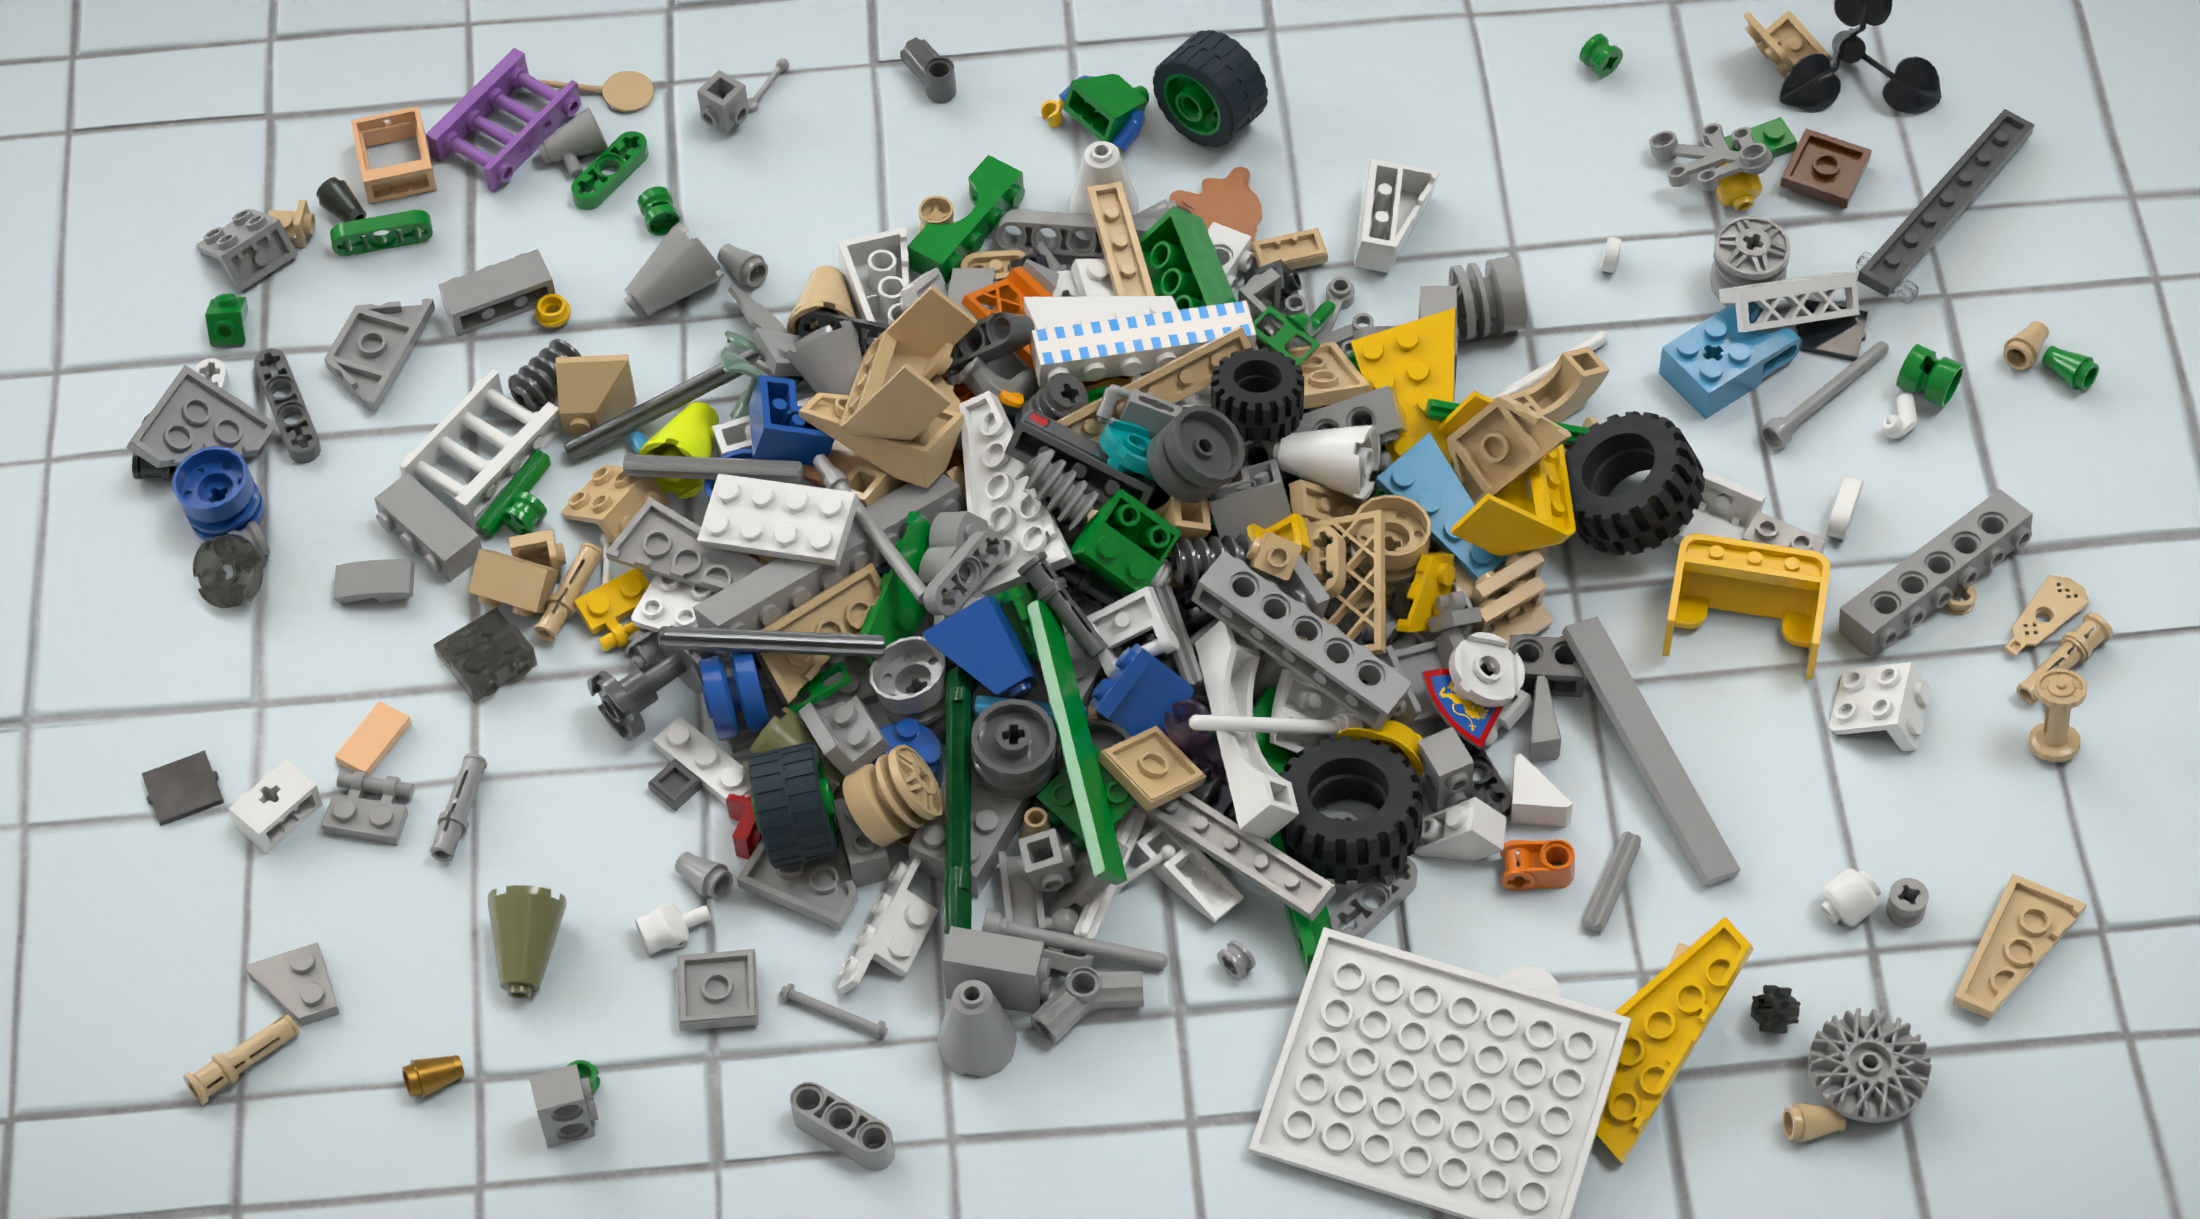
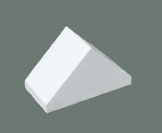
[1510,753,1573,828]

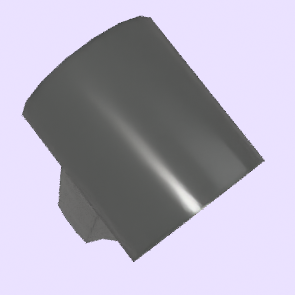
[900,37,957,102]

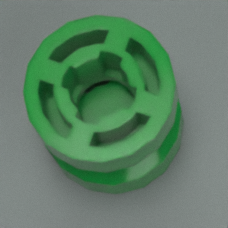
[637,186,681,236]

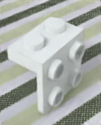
[1669,470,1766,545]
[631,574,717,659]
[1829,662,1931,752]

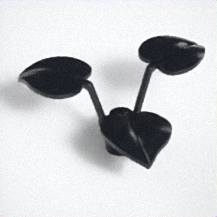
[1779,0,1942,114]

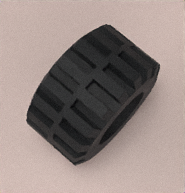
[1211,348,1304,444]

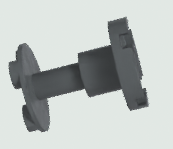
[587,625,704,741]

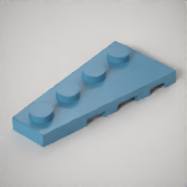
[1375,432,1508,581]

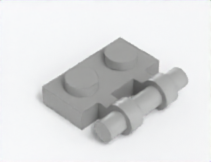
[322,771,414,845]

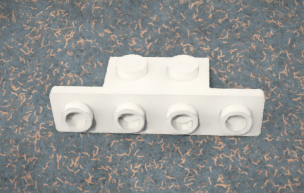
[837,855,938,994]

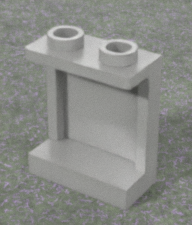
[1375,627,1464,727]

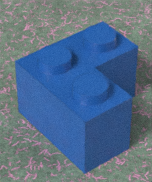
[749,375,835,466]

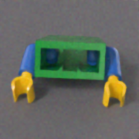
[1041,74,1149,154]

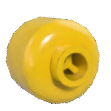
[1715,163,1762,211]

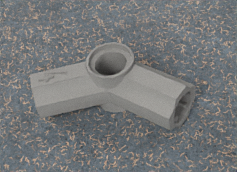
[1030,966,1144,1043]

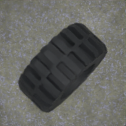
[1565,411,1705,555]
[1279,736,1423,885]

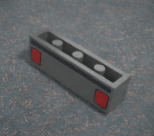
[1004,409,1159,507]

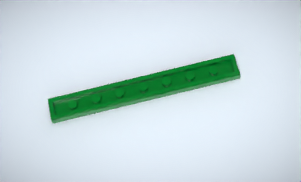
[1027,600,1127,886]

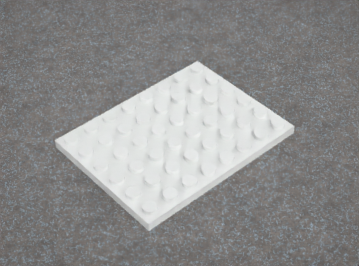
[1249,927,1631,1219]

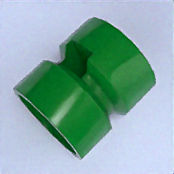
[1896,344,1964,408]

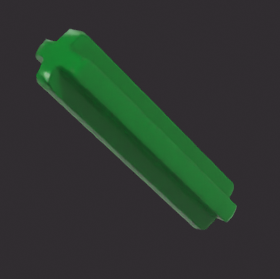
[476,450,551,538]

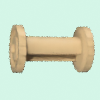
[2028,668,2087,762]

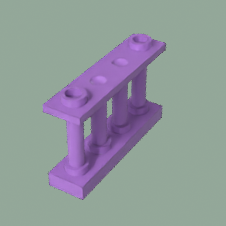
[426,48,582,192]

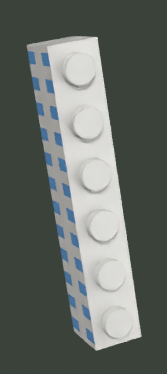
[1030,301,1256,388]

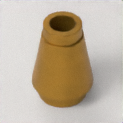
[402,1055,464,1098]

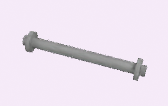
[780,983,888,1040]

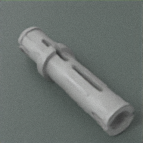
[429,753,488,862]

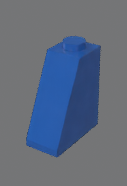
[922,595,1039,698]

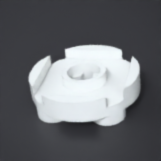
[1449,632,1525,707]

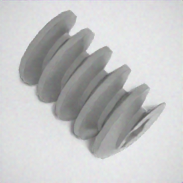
[1015,449,1099,531]

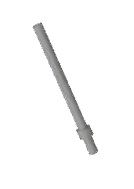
[813,454,926,604]

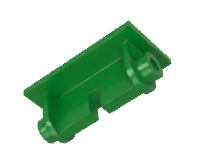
[993,582,1039,662]

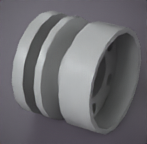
[1710,216,1791,307]
[1449,256,1527,340]
[870,636,952,735]

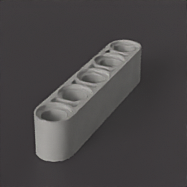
[995,209,1159,258]

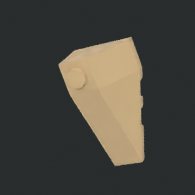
[799,392,964,488]

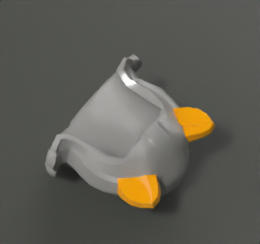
[947,352,1043,418]

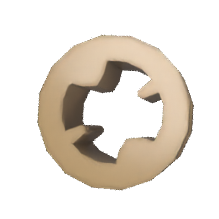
[1944,585,1977,615]

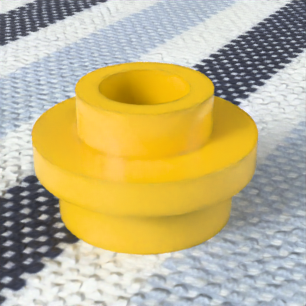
[535,294,571,328]

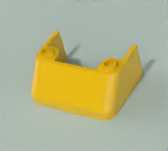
[1438,391,1576,556]
[1662,533,1830,679]

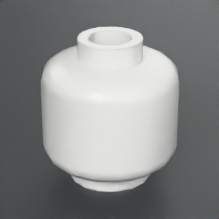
[1820,868,1881,926]

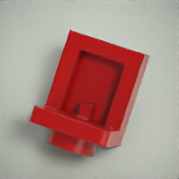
[726,793,762,860]

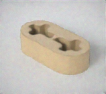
[1307,526,1346,599]

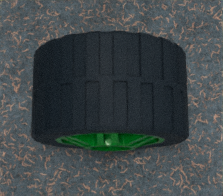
[1152,30,1268,148]
[748,741,839,869]

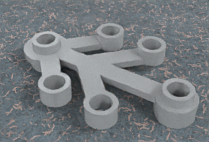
[1649,123,1773,191]
[1285,277,1374,356]

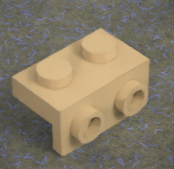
[1471,576,1553,649]

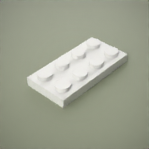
[697,473,859,566]

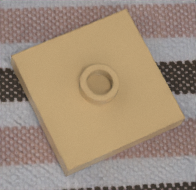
[1097,726,1206,812]

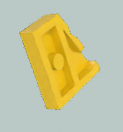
[1396,553,1455,633]

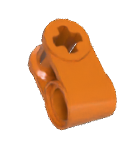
[1500,839,1575,891]

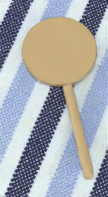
[540,71,654,112]

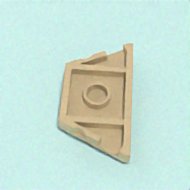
[1446,394,1572,505]

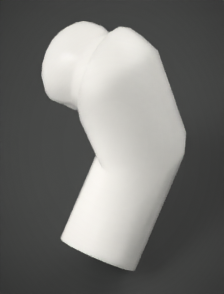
[1882,393,1918,439]

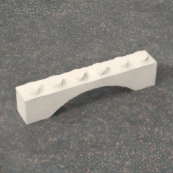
[1195,621,1299,839]

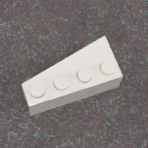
[838,227,909,343]

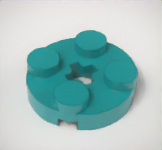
[1099,420,1155,481]

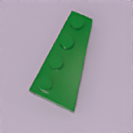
[859,511,931,667]

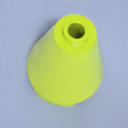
[638,402,719,499]

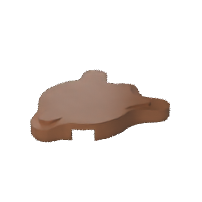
[1169,167,1262,242]

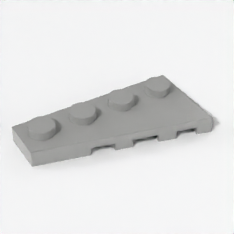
[605,497,765,593]

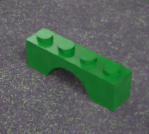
[907,155,1025,283]

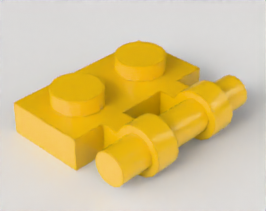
[574,568,651,652]

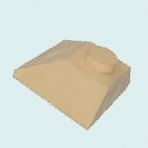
[556,354,637,436]

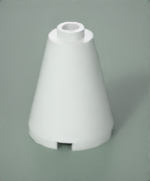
[1069,141,1139,233]
[1273,425,1380,500]

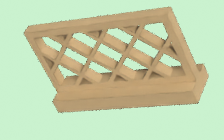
[1298,510,1386,662]

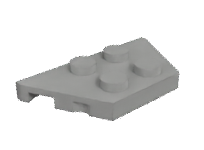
[324,298,435,411]

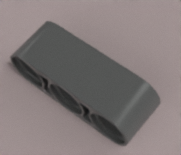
[947,312,1034,371]

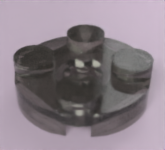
[192,534,266,608]

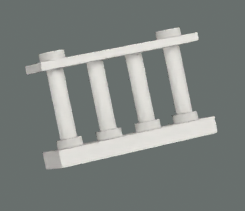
[399,369,563,526]

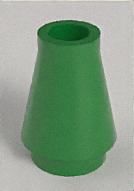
[2042,346,2099,390]

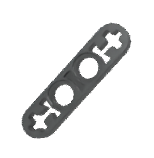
[254,348,321,464]

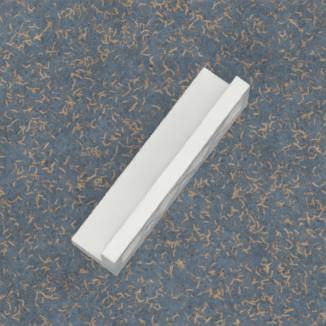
[1719,272,1860,332]

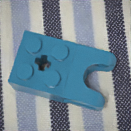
[1659,301,1802,419]

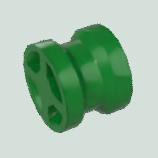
[1579,33,1623,78]
[501,491,548,535]

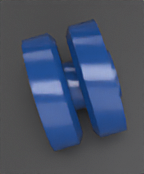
[699,652,770,741]

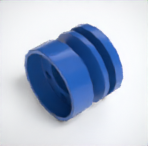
[172,446,264,544]

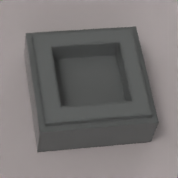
[648,759,703,811]

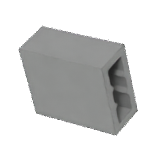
[942,926,1052,1014]

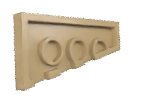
[754,563,881,705]

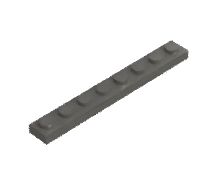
[1857,109,2035,297]

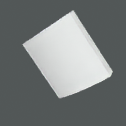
[1270,669,1346,754]

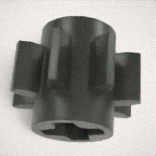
[1750,985,1801,1034]

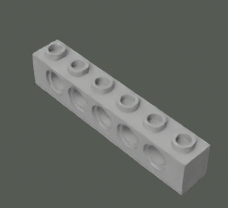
[1238,385,1407,481]
[1839,489,2033,657]
[1191,551,1413,732]

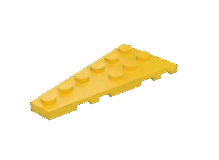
[1351,308,1456,468]
[1596,917,1754,1165]

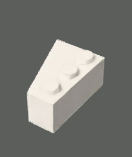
[1354,159,1440,273]

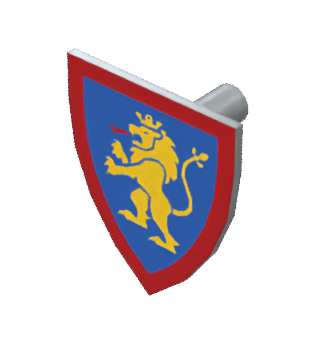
[1421,668,1504,749]

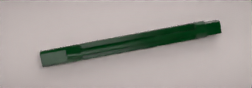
[944,666,972,935]

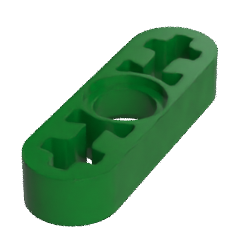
[571,131,649,210]
[330,210,433,256]

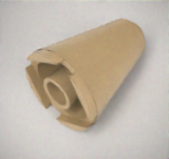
[787,266,858,337]

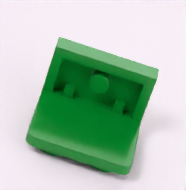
[1036,745,1138,853]

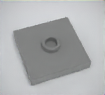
[677,949,759,1031]

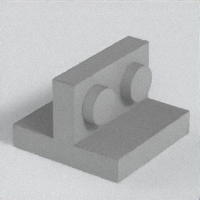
[798,695,891,777]

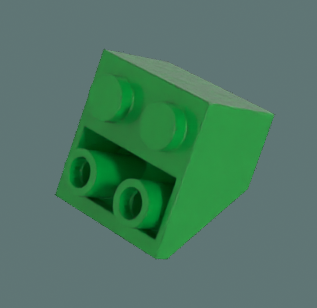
[1070,489,1182,596]

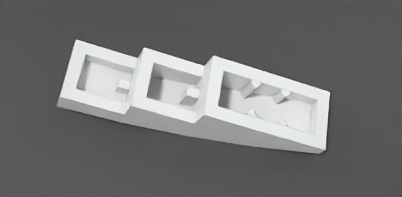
[1114,815,1244,923]

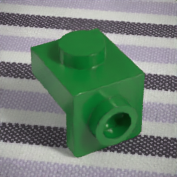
[205,294,248,347]

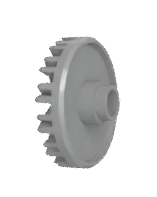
[1808,1008,1932,1123]

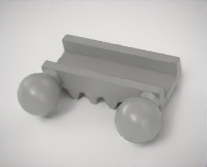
[998,842,1079,935]

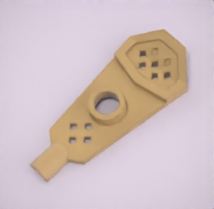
[2004,575,2089,657]

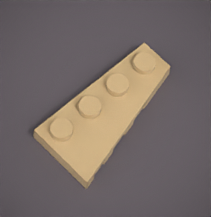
[1952,874,2087,1020]

